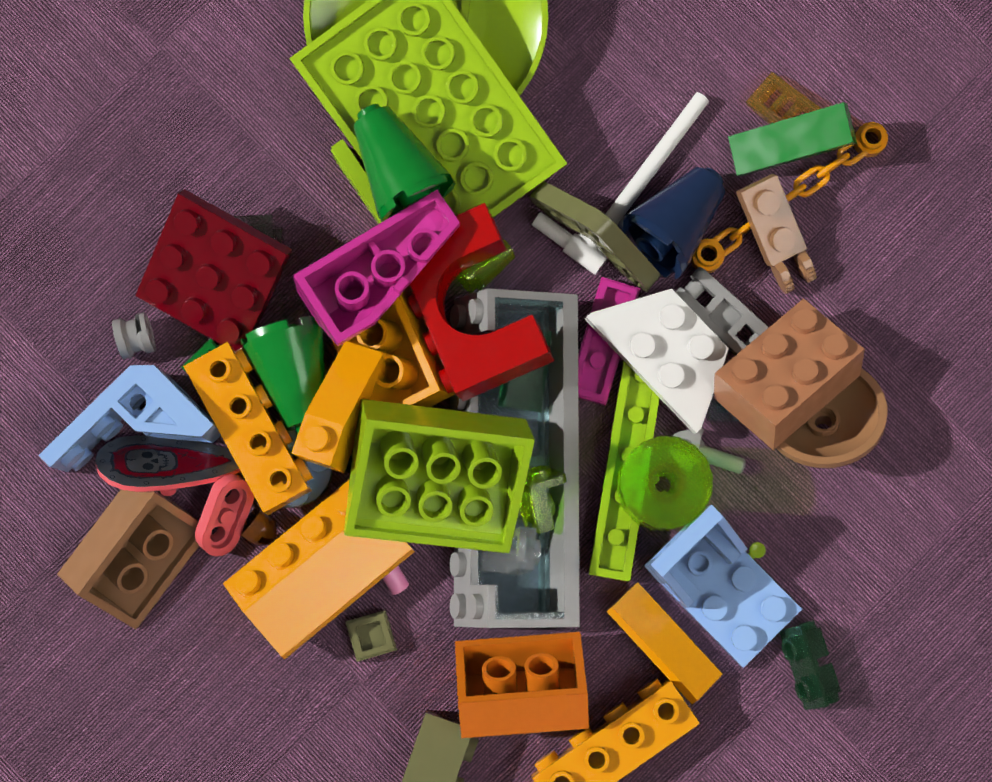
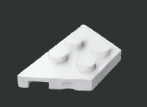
[585,289,729,434]

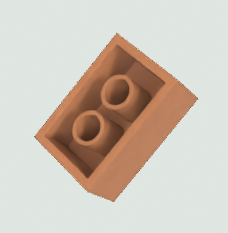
[714,298,865,450]

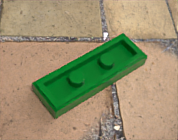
[728,102,857,177]

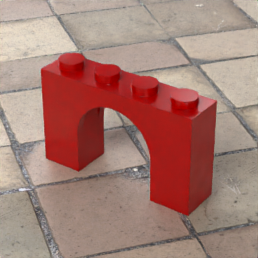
[408,203,554,401]

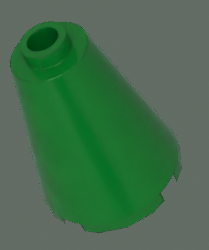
[353,104,455,222]
[240,316,325,435]

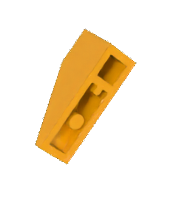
[291,341,386,473]

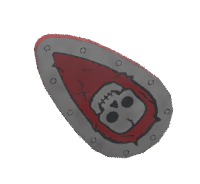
[95,435,241,496]

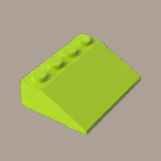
[344,399,535,553]

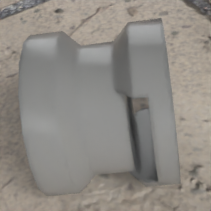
[112,312,156,360]

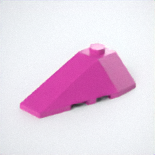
[293,190,460,346]

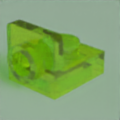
[520,465,567,534]

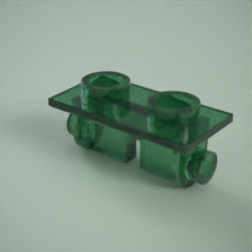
[779,620,842,710]

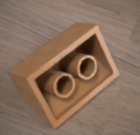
[57,490,199,630]

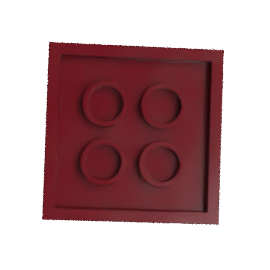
[135,189,293,351]

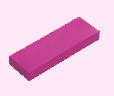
[578,277,641,406]

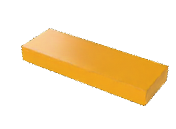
[606,582,723,704]

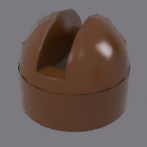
[241,509,277,546]

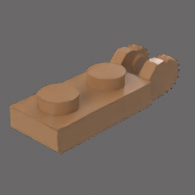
[736,174,817,294]

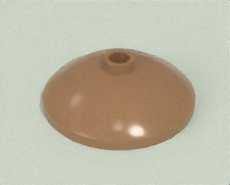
[776,369,888,468]

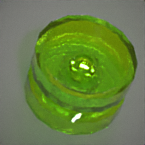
[616,436,713,531]

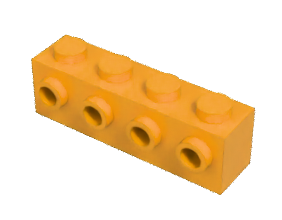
[183,342,313,515]
[531,678,700,782]

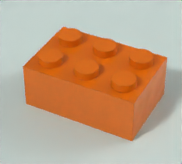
[455,632,589,738]

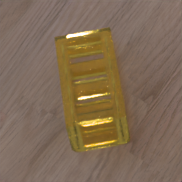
[746,72,822,158]

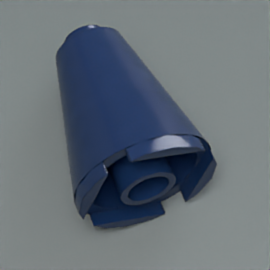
[617,167,725,279]

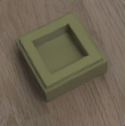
[346,610,398,662]

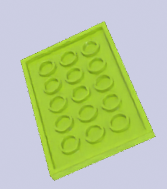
[289,0,567,217]

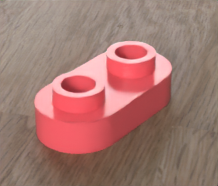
[195,474,254,557]

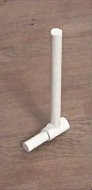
[532,92,709,275]

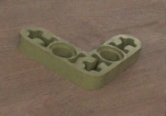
[529,181,660,292]

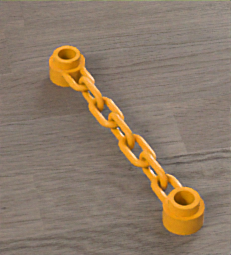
[691,122,888,273]

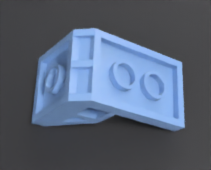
[38,365,221,472]
[644,504,802,668]

